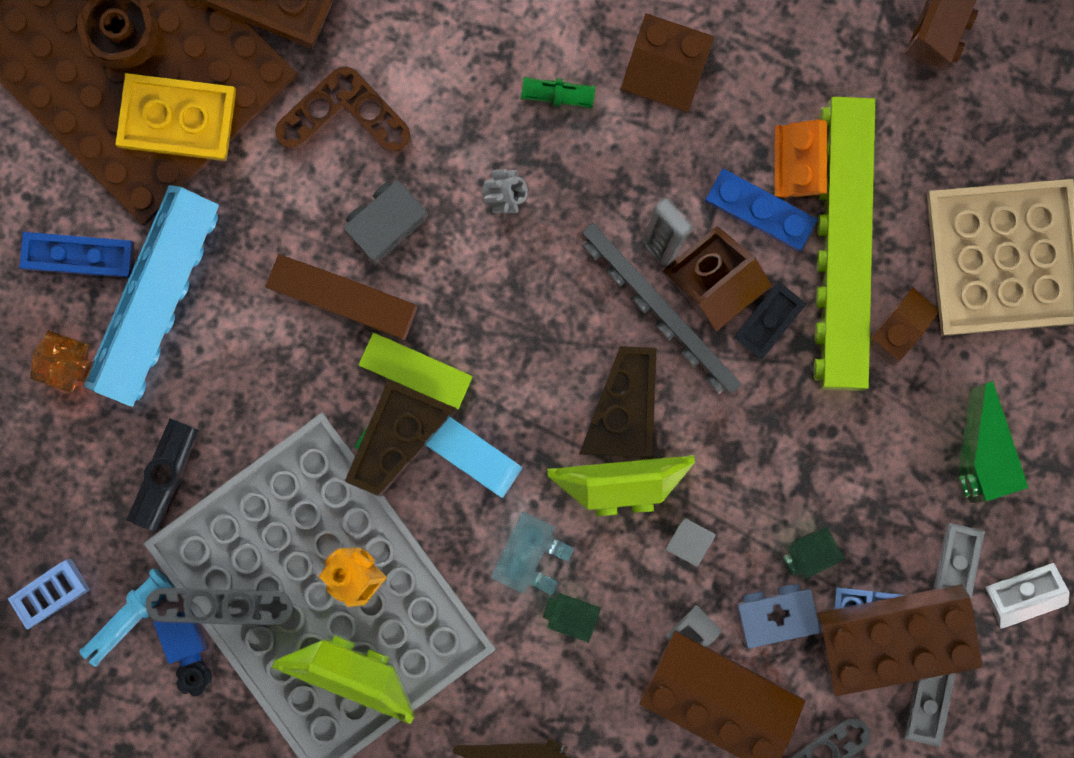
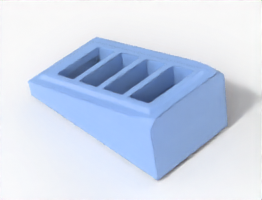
[8,559,91,630]

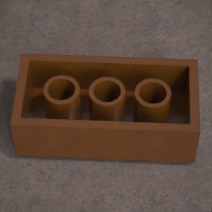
[816,584,983,697]

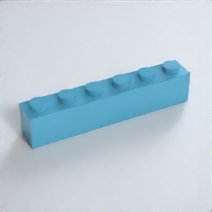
[83,185,219,407]

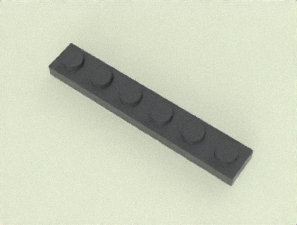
[581,222,741,396]

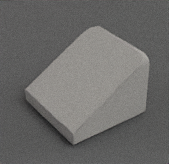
[665,517,716,567]
[665,605,721,647]

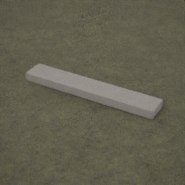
[642,198,693,268]
[903,523,985,747]

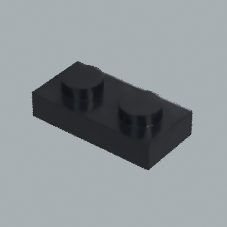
[732,281,807,361]

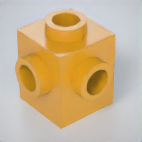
[318,547,387,607]

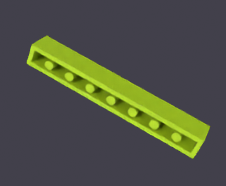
[814,97,876,391]

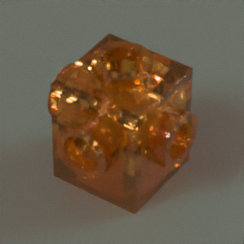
[30,330,92,393]

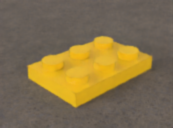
[115,73,236,161]

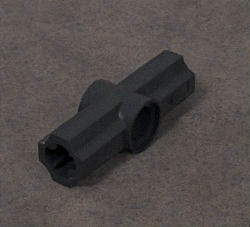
[127,418,200,532]

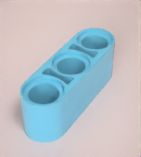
[426,417,523,498]

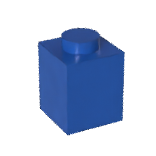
[153,609,209,667]

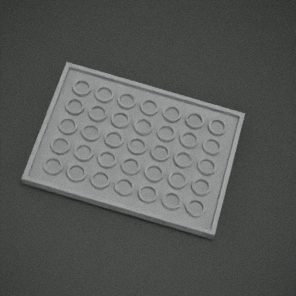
[143,412,496,758]

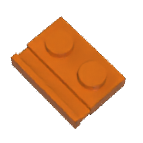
[775,119,827,199]

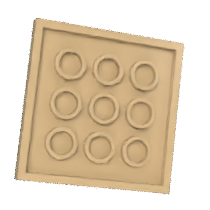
[927,179,1074,336]

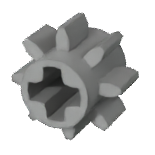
[483,169,528,214]

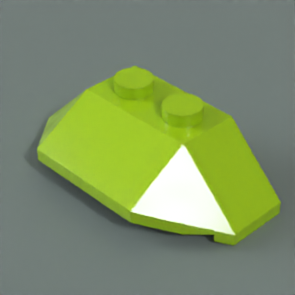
[547,455,695,517]
[271,635,415,725]

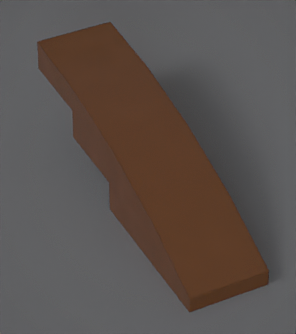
[265,254,418,340]

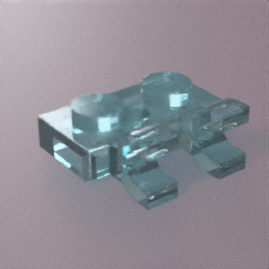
[491,511,575,595]

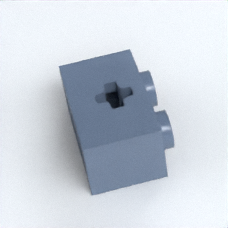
[735,583,821,649]

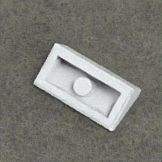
[986,563,1070,628]

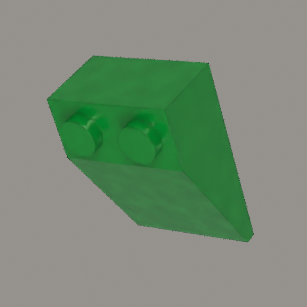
[957,381,1029,503]

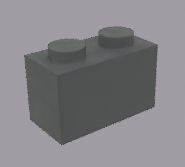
[343,180,428,265]

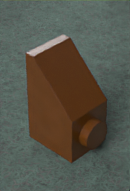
[870,287,939,365]

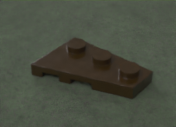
[579,346,657,458]
[344,380,457,497]

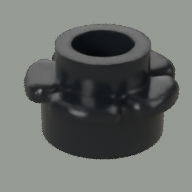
[176,660,212,697]

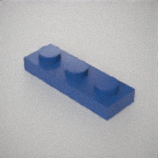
[704,168,818,253]
[19,232,134,278]

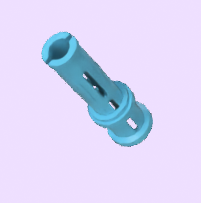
[79,568,175,667]

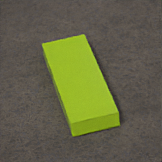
[358,332,473,410]

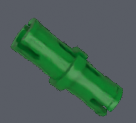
[521,76,595,109]

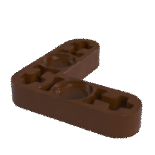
[275,66,411,154]

